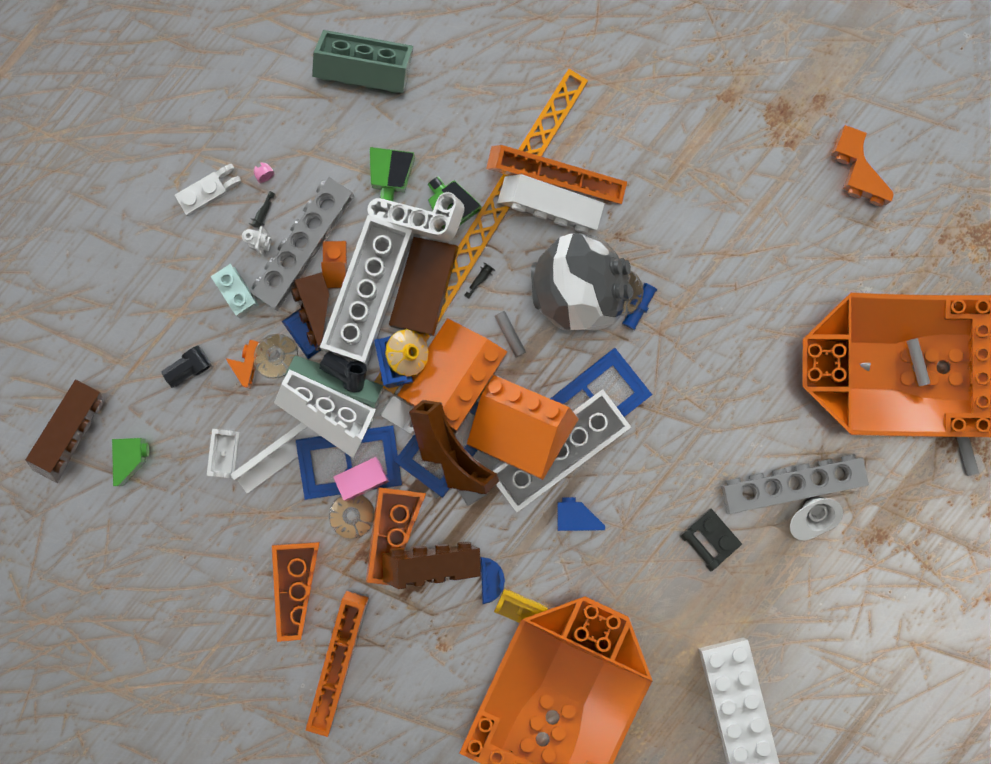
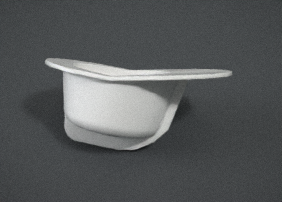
[790,496,843,541]

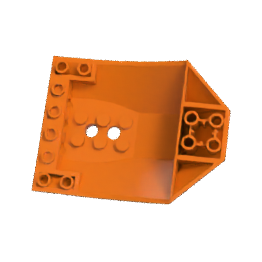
[802,292,991,437]
[459,596,653,764]

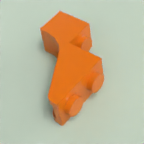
[831,125,894,206]

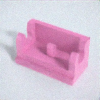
[333,457,389,502]

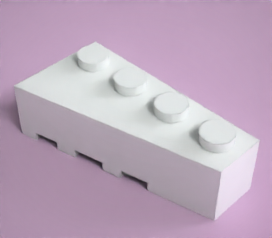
[497,174,605,233]
[274,369,376,458]

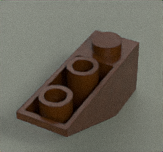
[291,272,329,351]

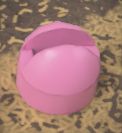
[254,162,274,183]

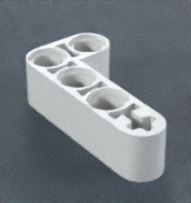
[367,192,465,242]

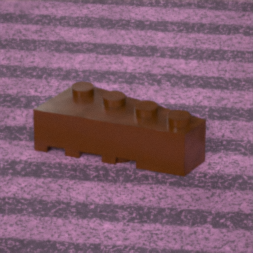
[25,379,103,483]
[382,542,481,589]

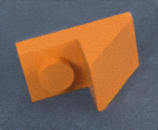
[321,241,347,289]
[226,340,261,389]

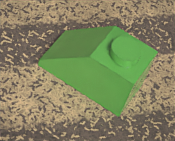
[112,438,149,486]

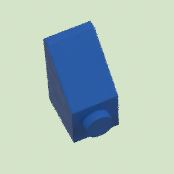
[557,497,605,531]

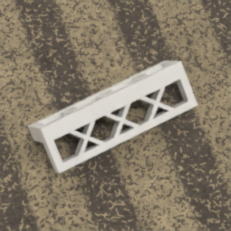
[230,422,320,494]

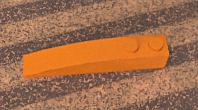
[486,145,627,204]
[305,591,369,737]

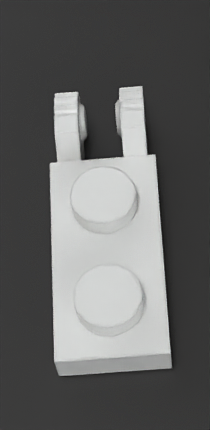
[175,164,241,216]

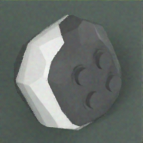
[531,233,632,330]

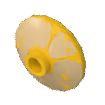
[385,329,429,376]

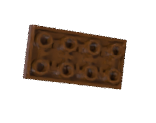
[389,237,459,336]

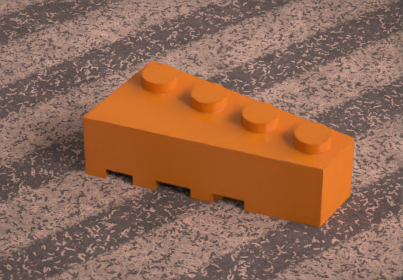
[366,487,426,585]
[272,542,320,642]

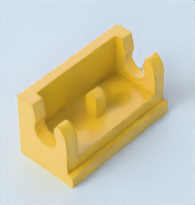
[494,588,548,623]

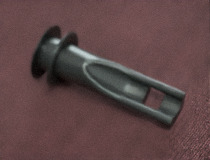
[249,191,275,229]
[464,262,495,299]

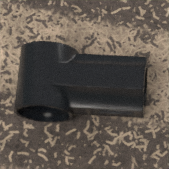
[161,345,212,388]
[319,351,367,392]

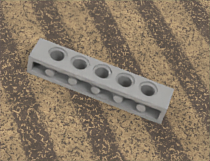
[251,177,354,311]
[721,454,869,514]

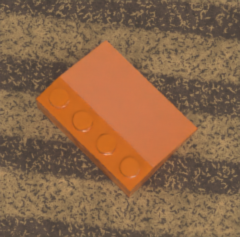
[397,318,508,433]
[467,375,578,480]

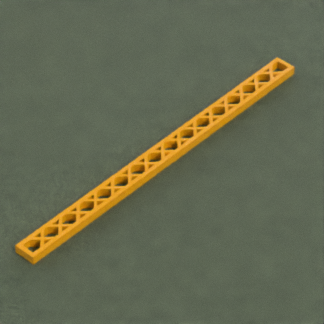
[374,69,588,394]

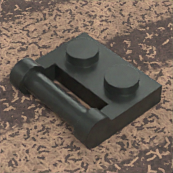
[680,508,742,572]

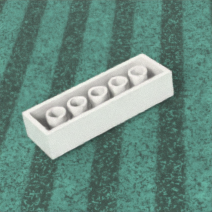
[320,215,413,366]
[493,389,631,512]
[698,637,779,764]

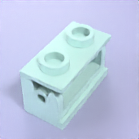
[211,264,260,318]

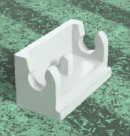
[207,429,240,478]

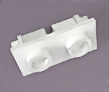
[242,226,271,256]

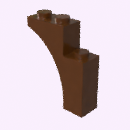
[409,400,499,494]

